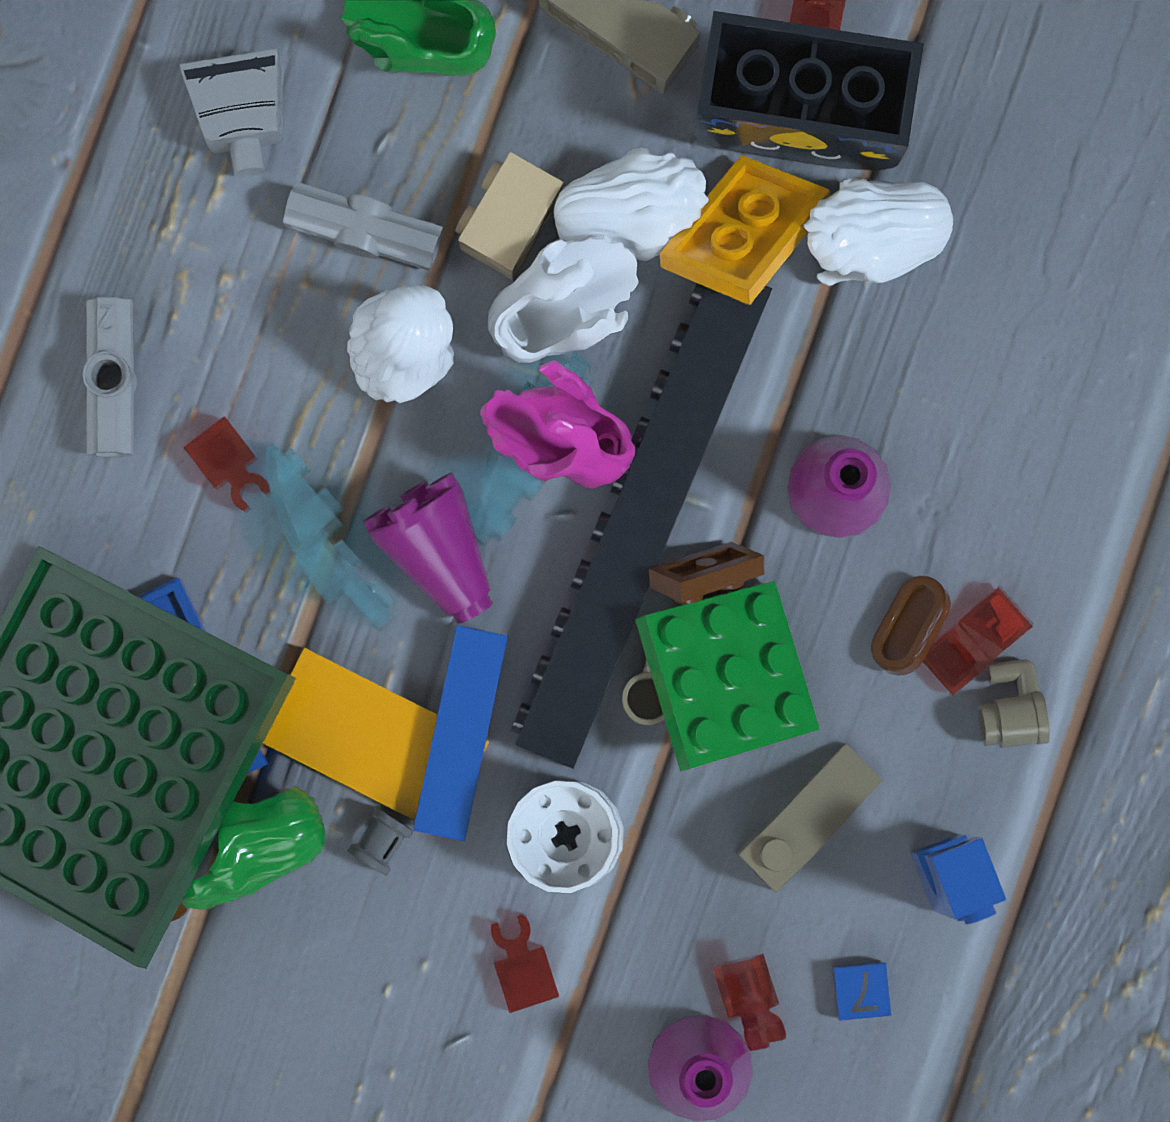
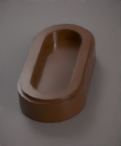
[871,576,951,676]

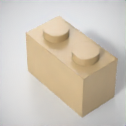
[455,152,564,280]

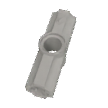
[283,182,444,271]
[82,297,138,457]

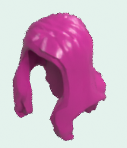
[480,360,635,489]

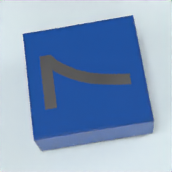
[832,962,891,1021]

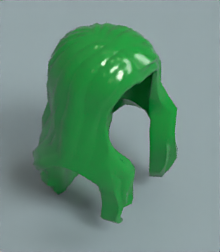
[340,0,496,77]
[181,786,325,910]

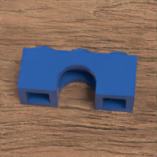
[910,834,1007,925]

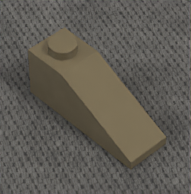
[539,0,701,95]
[735,744,883,893]

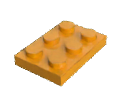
[659,155,830,305]

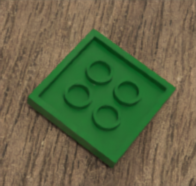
[635,581,820,772]

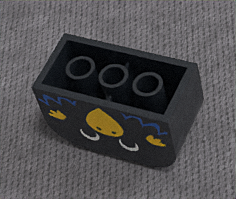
[694,11,924,170]

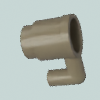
[622,658,665,725]
[978,659,1050,748]

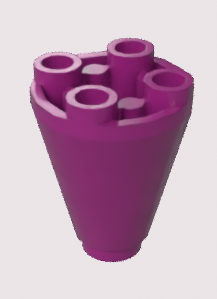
[787,435,891,538]
[363,472,493,624]
[648,1015,753,1121]

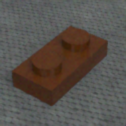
[649,542,764,604]

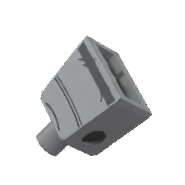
[180,48,284,177]

